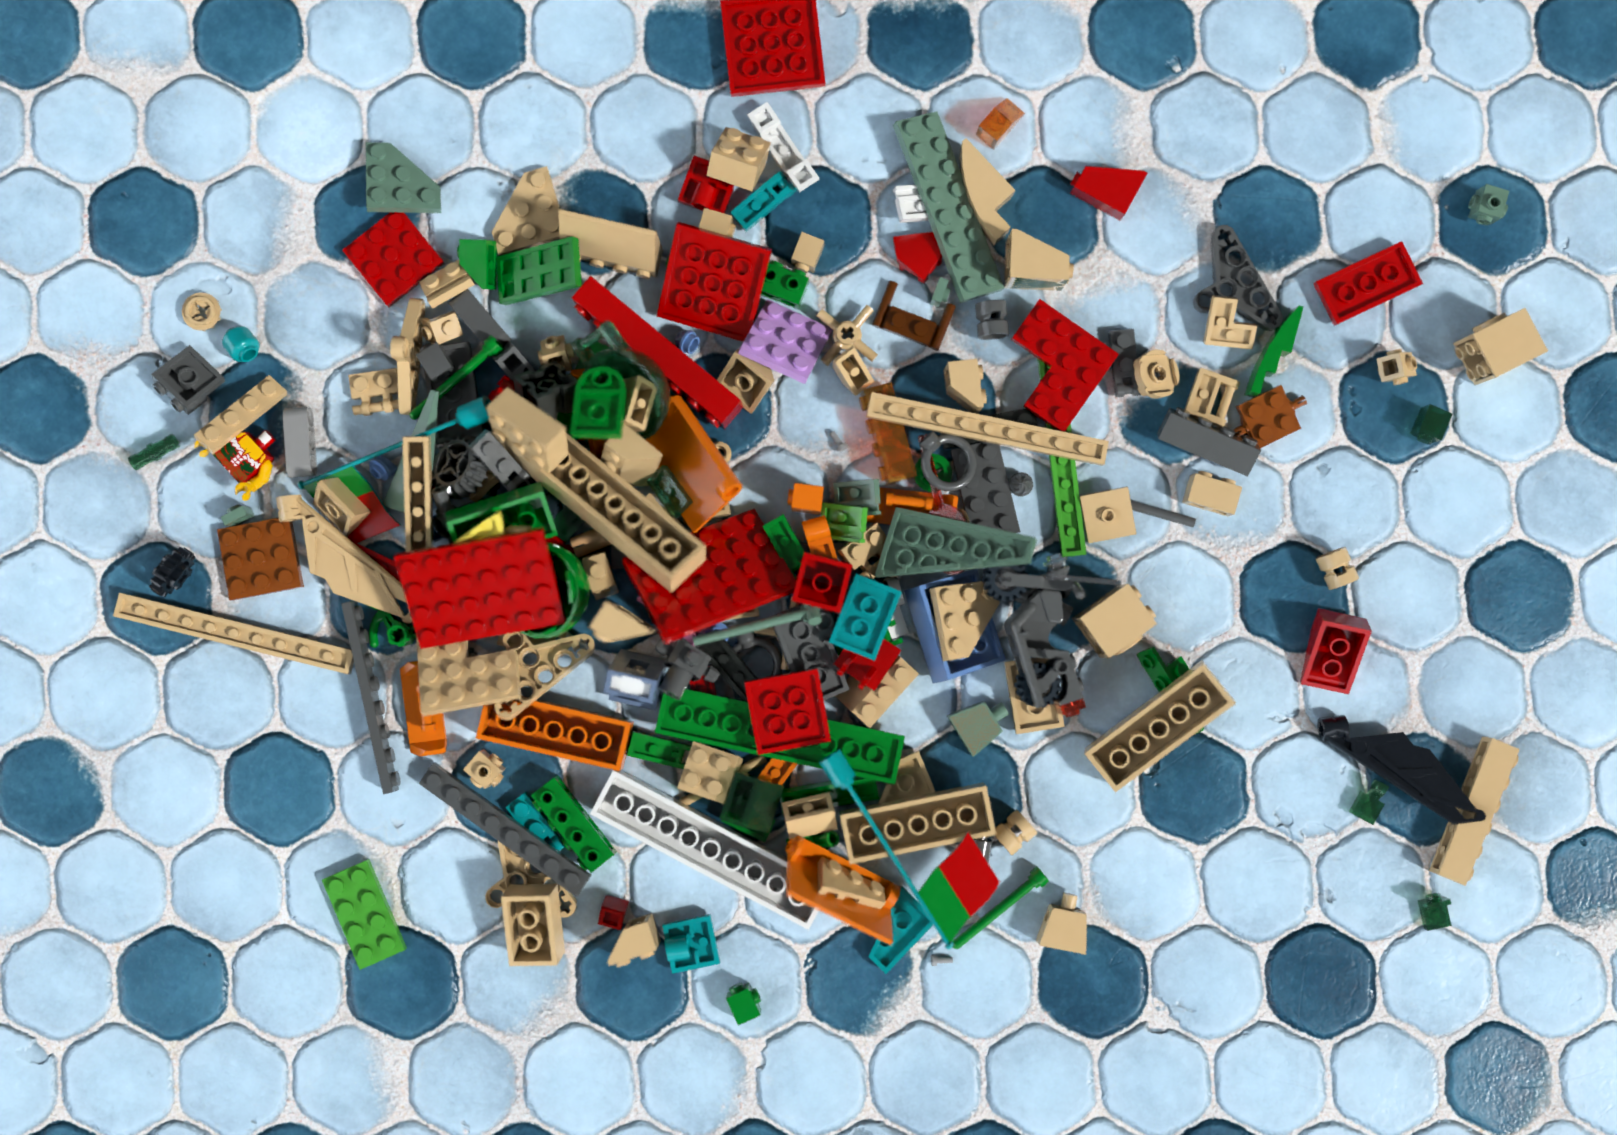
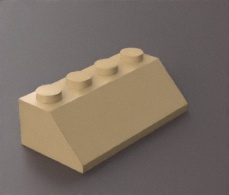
[589,601,657,642]

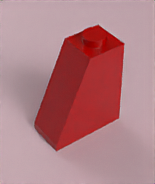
[1070,166,1148,221]

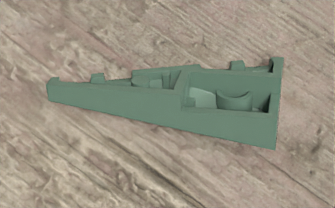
[383,389,439,513]

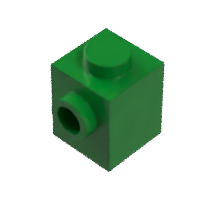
[726,983,761,1026]

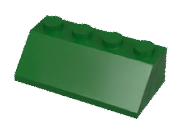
[445,482,558,543]

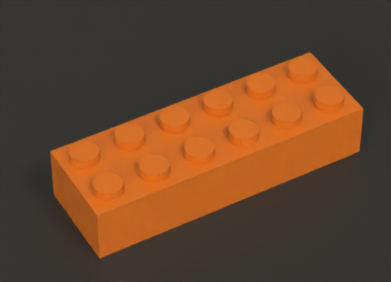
[476,696,634,771]

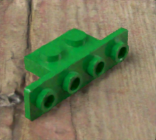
[1137,646,1204,734]

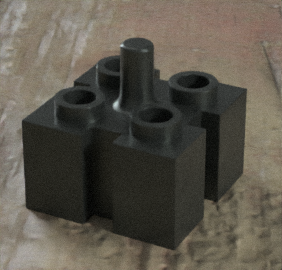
[513,361,578,420]

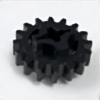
[149,547,196,597]

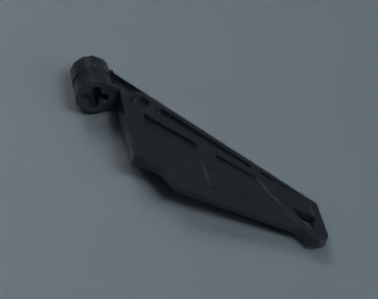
[1317,715,1486,825]

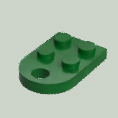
[570,366,627,439]

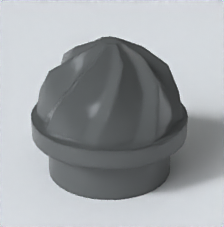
[1009,472,1033,497]

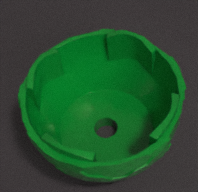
[520,542,590,638]

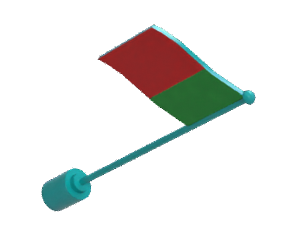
[298,396,491,543]
[819,749,1000,950]

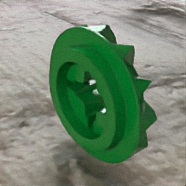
[913,454,952,492]

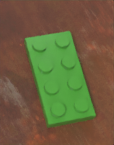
[322,859,407,970]

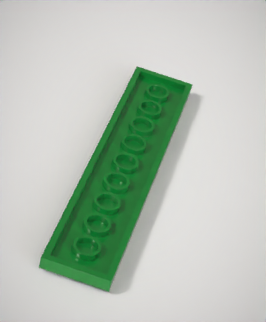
[655,689,905,784]

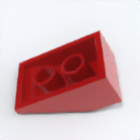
[1300,608,1372,695]

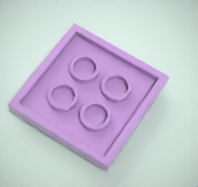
[739,299,832,384]

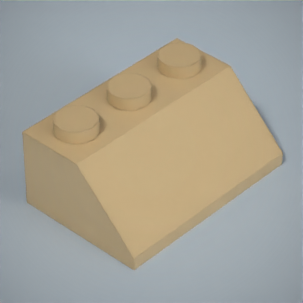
[600,423,663,487]
[835,655,919,728]

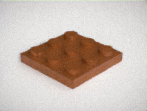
[217,518,304,601]

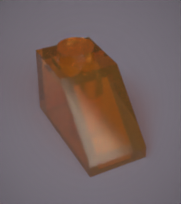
[976,98,1025,150]

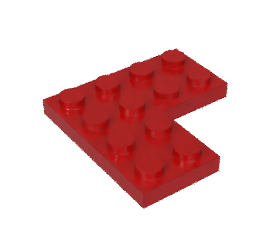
[1011,299,1119,432]

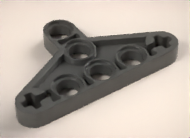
[1193,225,1283,331]

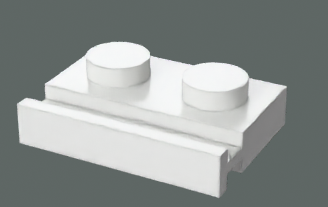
[893,185,928,223]

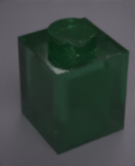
[1410,404,1452,444]

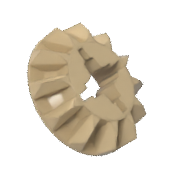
[182,292,222,331]

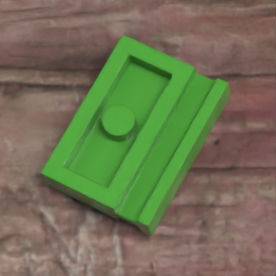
[821,502,868,543]

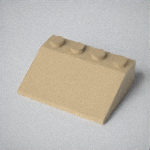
[558,209,663,279]

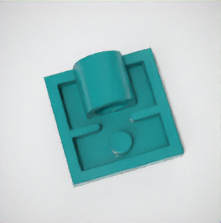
[662,914,720,974]

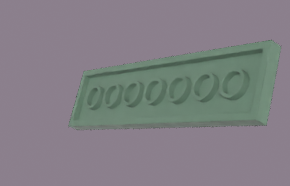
[893,111,1004,303]

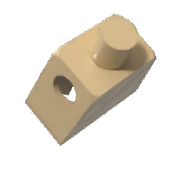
[581,549,619,600]
[1036,893,1087,954]

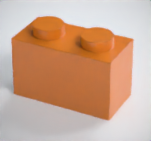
[787,483,824,515]

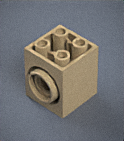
[1453,308,1548,385]
[1072,584,1157,658]

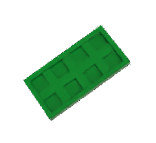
[496,236,582,305]

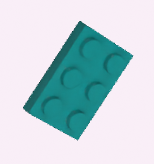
[829,574,902,661]

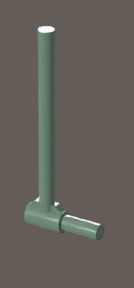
[692,604,822,646]

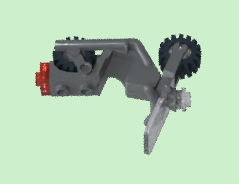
[981,553,1121,717]

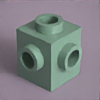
[1468,184,1509,225]

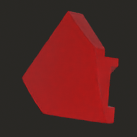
[893,231,942,284]

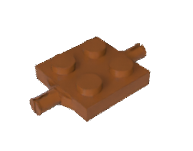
[1232,385,1307,448]

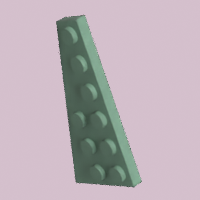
[875,507,1037,578]

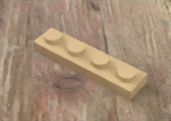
[194,375,287,455]

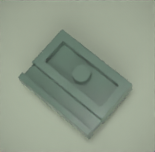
[833,479,881,516]

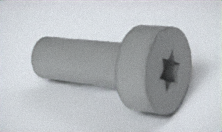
[829,431,848,453]
[931,955,953,966]

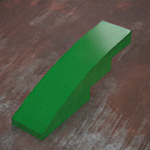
[1244,305,1304,397]

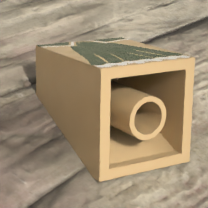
[1004,229,1074,291]

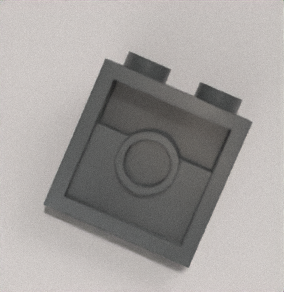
[151,345,225,415]

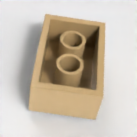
[487,387,569,474]
[501,884,565,966]

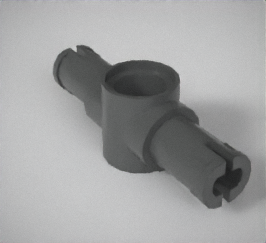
[431,486,457,544]

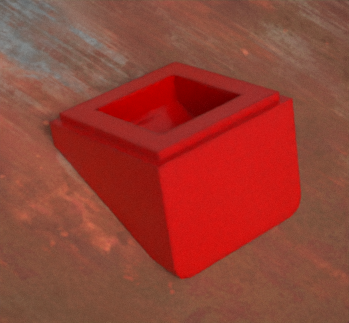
[598,895,629,930]

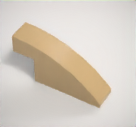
[960,138,1015,246]

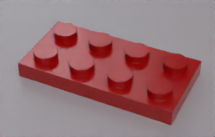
[1313,241,1423,326]

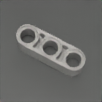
[283,407,317,478]

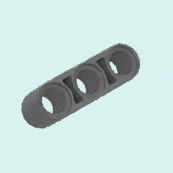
[448,289,511,346]

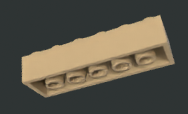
[1084,660,1236,793]
[839,782,996,864]

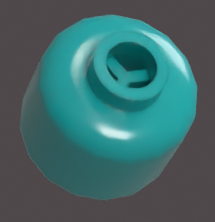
[222,326,260,362]

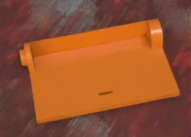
[642,395,743,533]
[785,836,901,945]

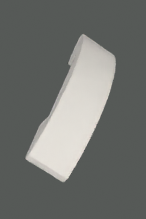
[747,102,820,192]

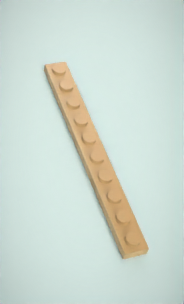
[866,392,1109,466]
[113,593,354,674]

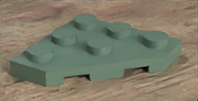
[366,142,441,213]

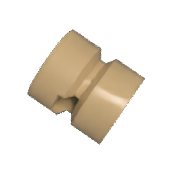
[1316,547,1359,590]
[994,809,1038,856]

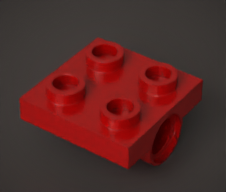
[678,155,735,214]

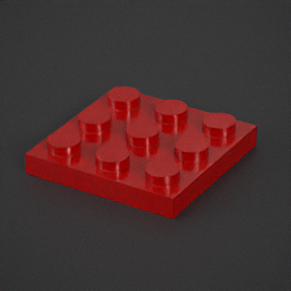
[342,212,445,307]
[744,668,831,755]

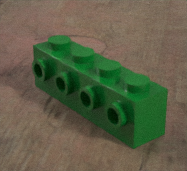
[761,260,809,309]
[531,775,617,873]

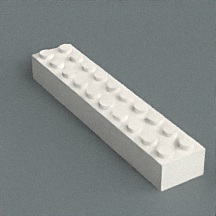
[590,770,819,930]

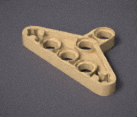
[390,298,425,415]
[495,632,595,720]
[485,816,577,918]

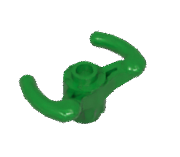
[368,610,416,648]

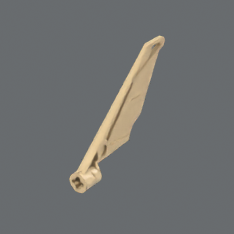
[276,495,412,624]

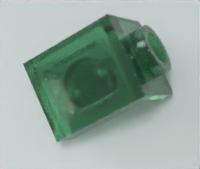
[1417,893,1452,931]

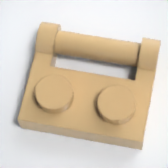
[1185,368,1240,428]

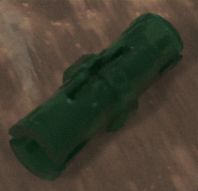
[128,433,180,471]

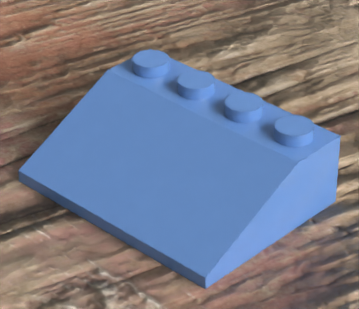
[904,569,1006,683]

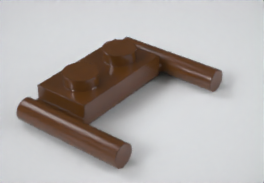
[872,280,956,351]

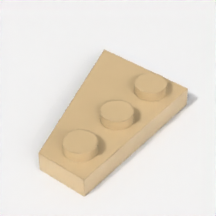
[817,856,886,909]

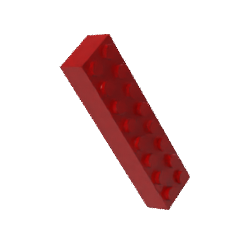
[572,275,743,429]

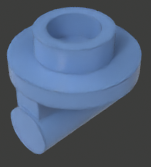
[369,454,398,480]

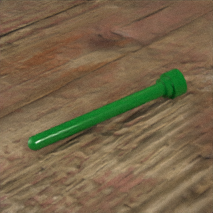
[409,335,504,420]
[953,866,1049,949]

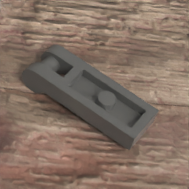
[1108,329,1141,398]
[468,430,531,491]

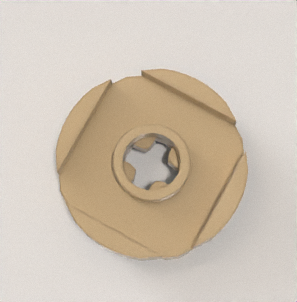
[1133,349,1179,399]

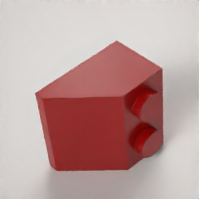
[792,552,852,613]

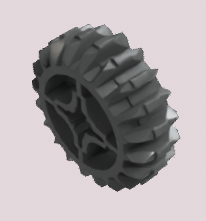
[432,434,489,500]

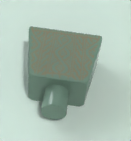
[947,701,1009,757]

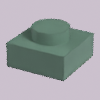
[930,277,951,308]
[221,505,255,527]

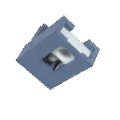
[603,649,666,711]

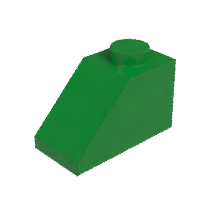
[457,239,496,290]

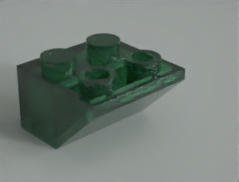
[720,770,784,833]

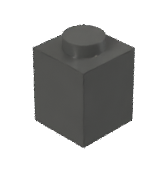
[416,342,457,383]

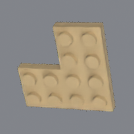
[416,635,521,716]

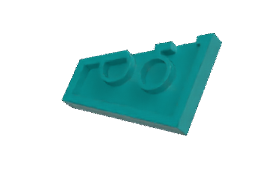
[868,886,933,974]

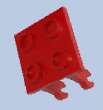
[834,639,902,691]

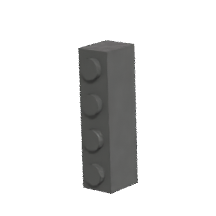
[1157,407,1261,477]

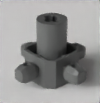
[655,639,720,700]

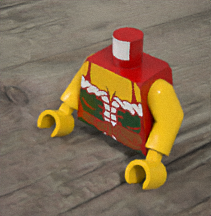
[194,430,276,501]

